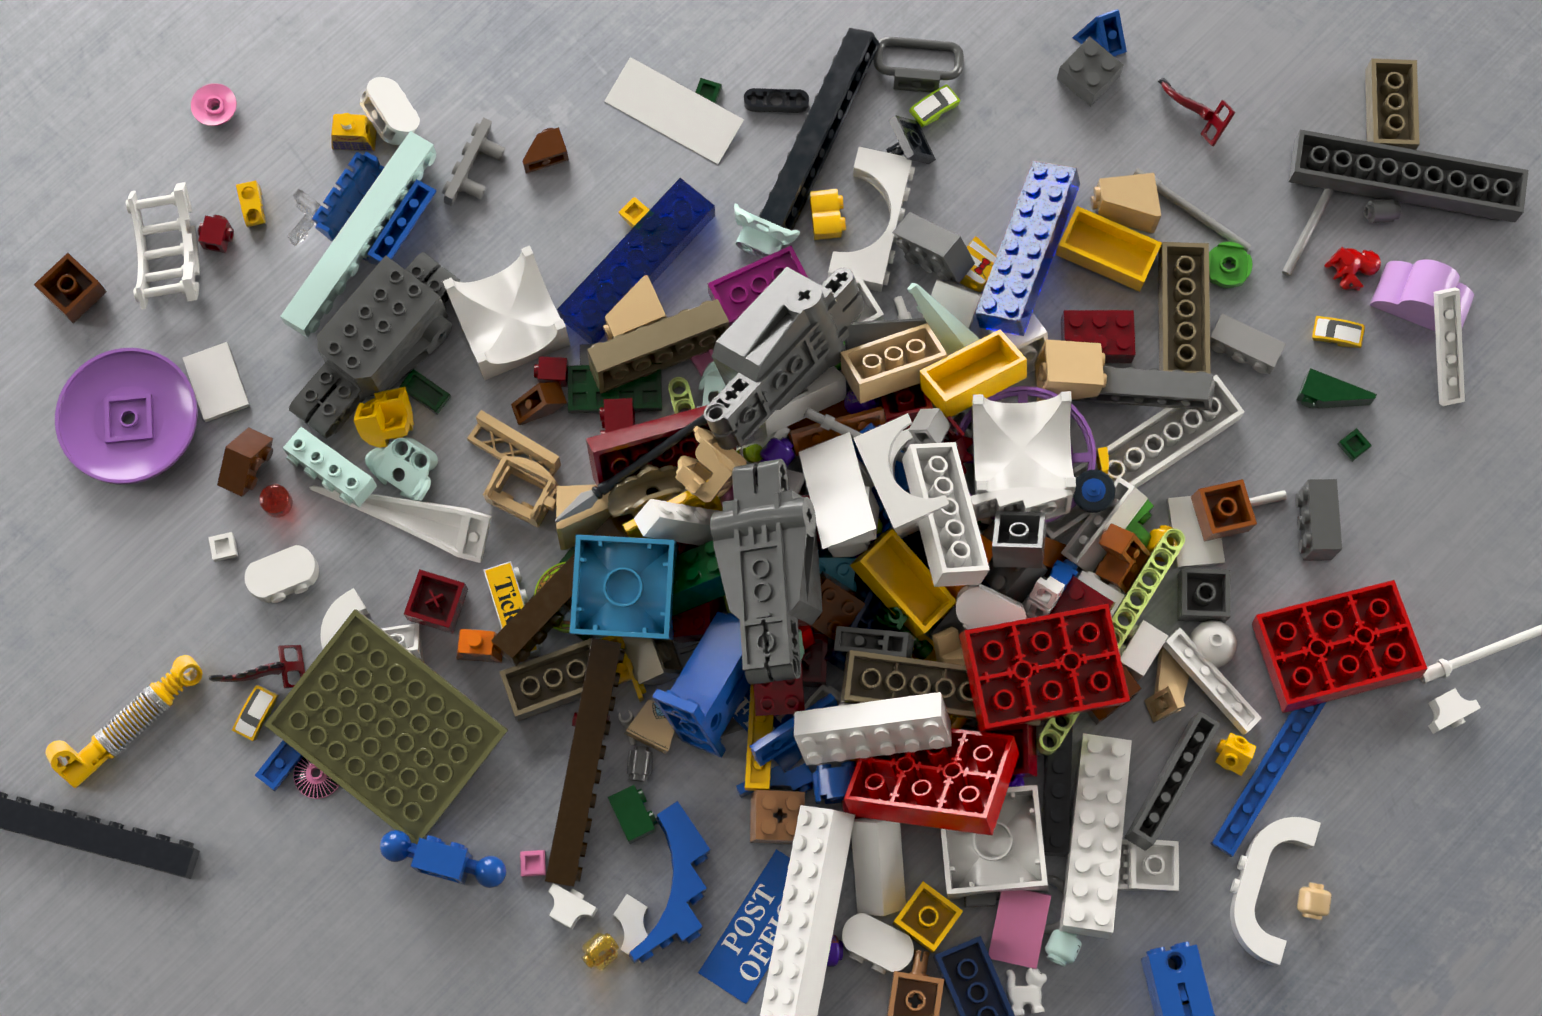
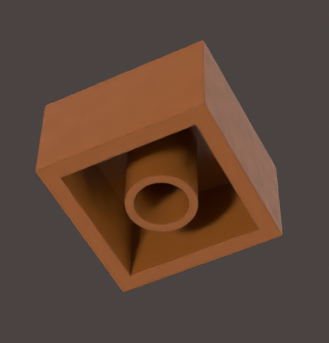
[1191,479,1257,542]

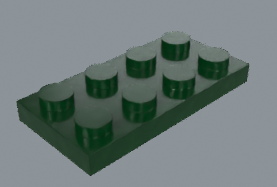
[568,363,662,413]

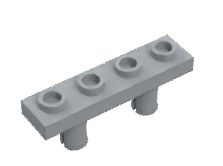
[442,117,505,206]

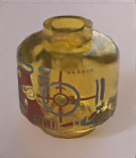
[581,933,619,970]

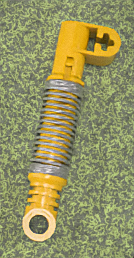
[45,655,203,788]

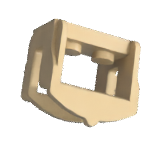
[675,426,747,502]
[483,455,559,528]

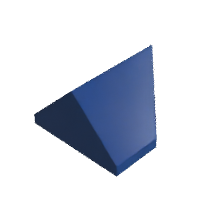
[1072,9,1127,56]

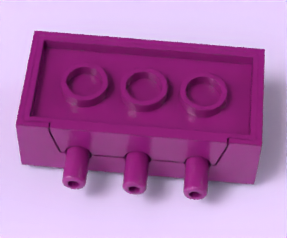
[707,245,808,327]

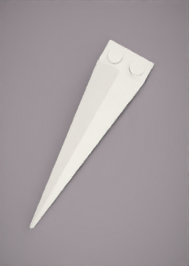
[309,485,492,563]

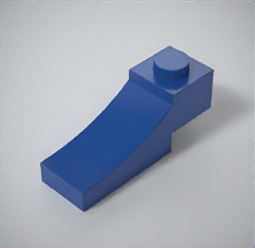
[736,763,813,798]

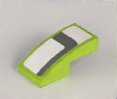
[909,84,961,128]

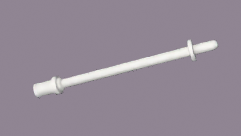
[1420,625,1542,684]

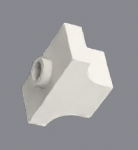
[1428,688,1481,734]
[548,883,598,930]

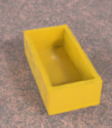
[1055,206,1162,292]
[920,330,1027,418]
[850,529,956,637]

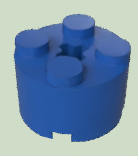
[812,761,856,804]

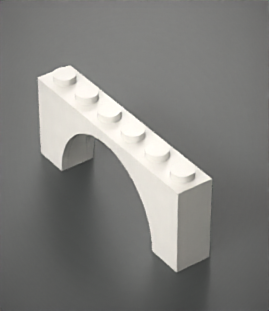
[828,147,915,292]

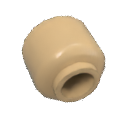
[1297,882,1332,920]

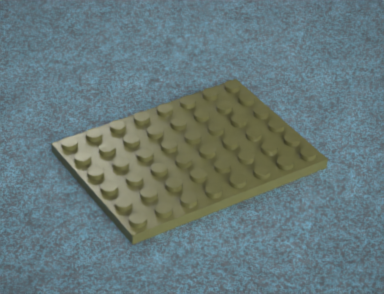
[264,609,508,844]

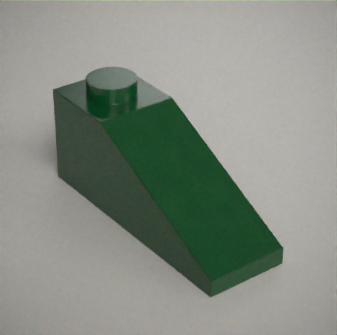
[1296,368,1377,409]

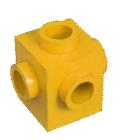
[1215,732,1256,776]

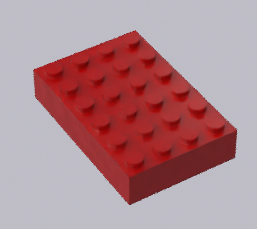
[1252,580,1428,713]
[959,604,1130,732]
[844,728,1019,836]

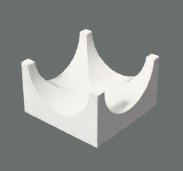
[443,245,570,380]
[972,391,1076,498]
[853,413,949,538]
[941,785,1049,900]

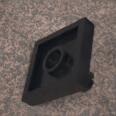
[886,115,936,164]

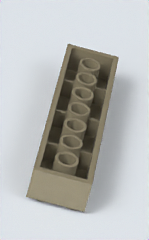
[841,650,1041,727]

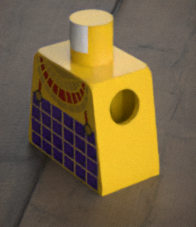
[331,113,377,151]

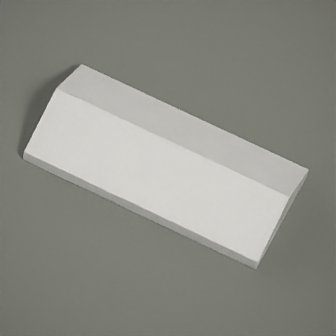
[851,818,906,916]

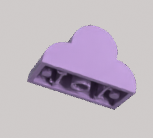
[1370,259,1474,331]

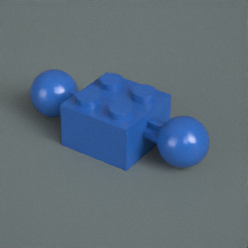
[380,830,506,888]

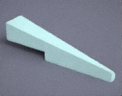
[907,283,980,356]

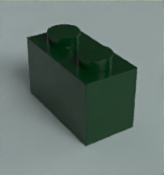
[608,785,658,844]

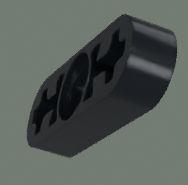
[744,88,809,113]

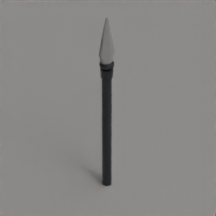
[555,414,707,522]

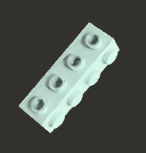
[283,427,377,507]

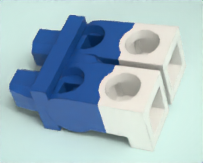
[1024,559,1078,618]

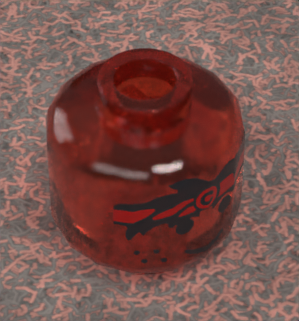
[259,484,293,518]

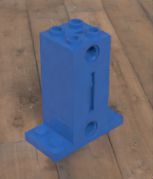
[652,612,751,758]
[1141,941,1215,1016]

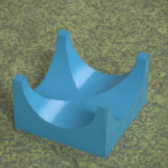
[570,535,679,640]

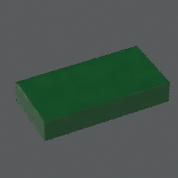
[399,369,451,415]

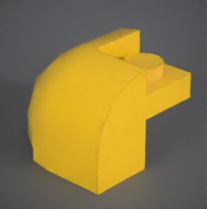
[353,387,414,448]

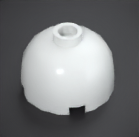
[1189,620,1237,668]

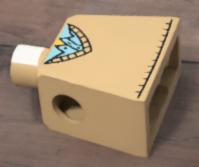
[624,699,674,754]

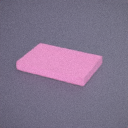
[988,890,1051,969]

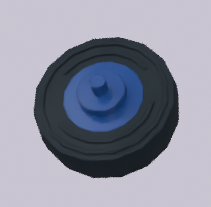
[1073,470,1116,513]

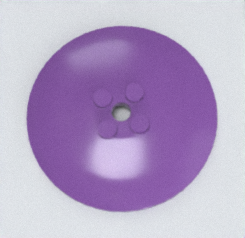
[55,348,198,485]

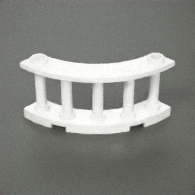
[126,182,200,309]

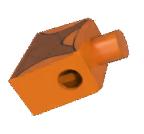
[456,629,503,663]

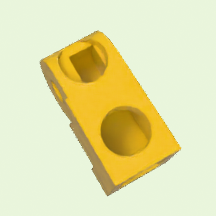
[236,180,266,227]

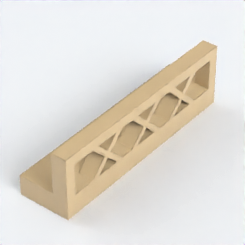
[467,410,561,487]

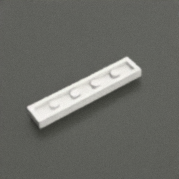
[1433,287,1465,406]
[1163,628,1261,735]

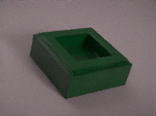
[695,78,722,104]
[1337,428,1372,462]

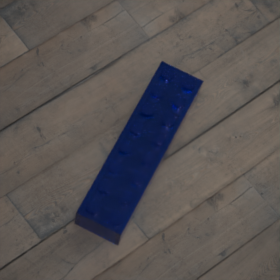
[975,161,1080,336]
[557,178,715,344]

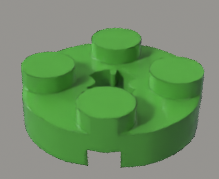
[1209,242,1253,288]

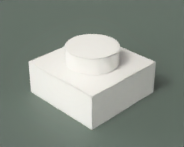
[208,532,238,562]

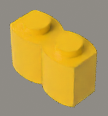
[810,189,846,240]

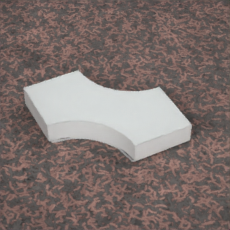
[613,894,648,963]

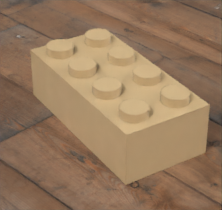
[840,323,947,404]

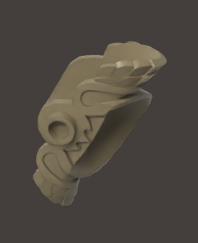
[608,465,687,518]

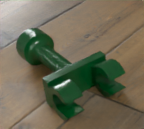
[873,607,933,660]

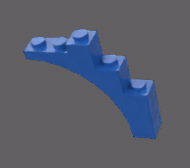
[629,801,711,964]

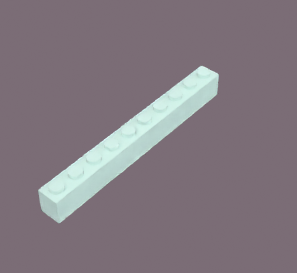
[280,131,436,338]

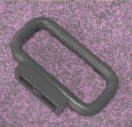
[873,37,964,92]

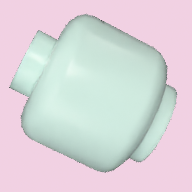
[1045,929,1082,966]

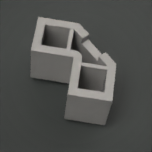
[903,408,951,452]

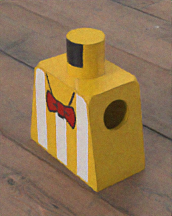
[960,236,1006,293]

